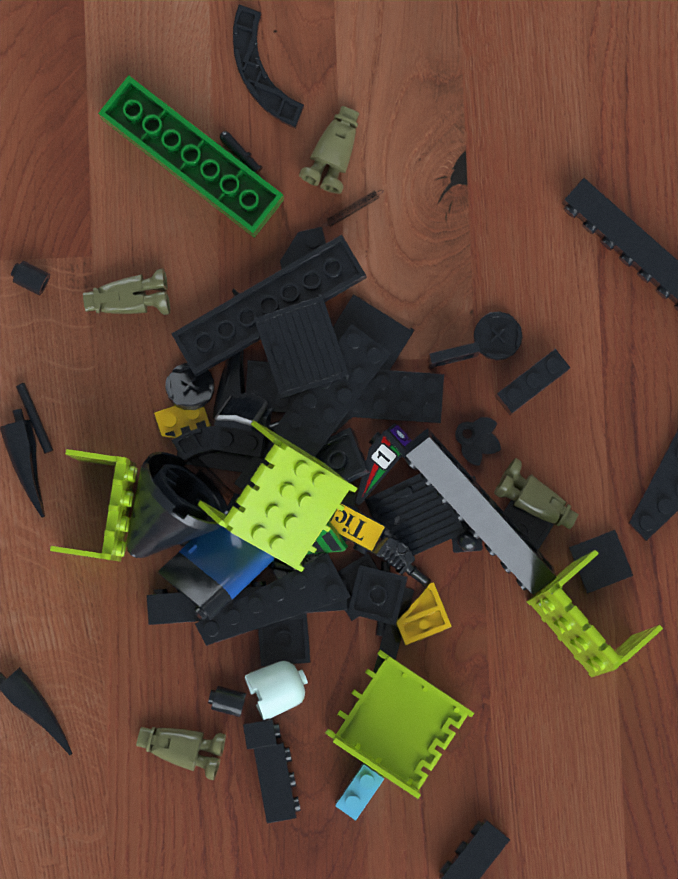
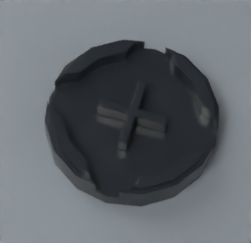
[473,311,523,361]
[165,363,215,410]

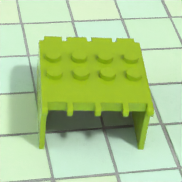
[198,420,358,572]
[50,449,138,562]
[527,550,663,677]
[325,650,474,799]

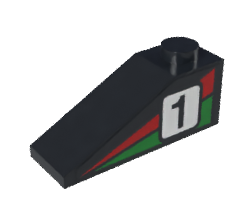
[355,432,402,506]

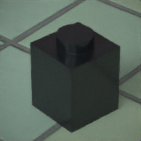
[243,718,281,749]

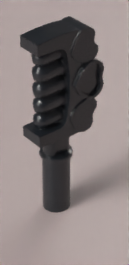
[373,535,431,587]

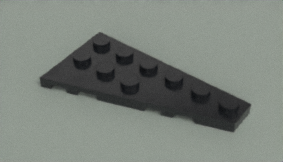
[628,429,678,541]

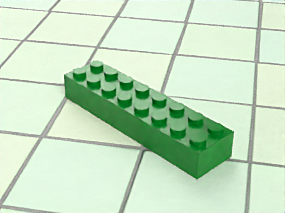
[98,75,284,238]

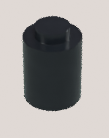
[11,261,50,296]
[208,686,247,717]

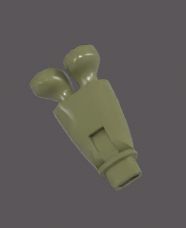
[299,106,359,194]
[83,269,171,315]
[494,458,579,529]
[136,727,226,780]

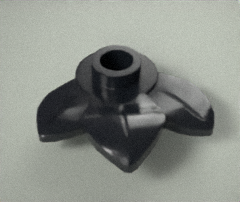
[455,417,501,466]

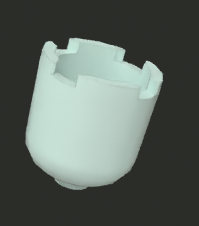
[245,661,308,720]

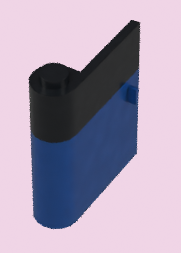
[158,526,274,621]

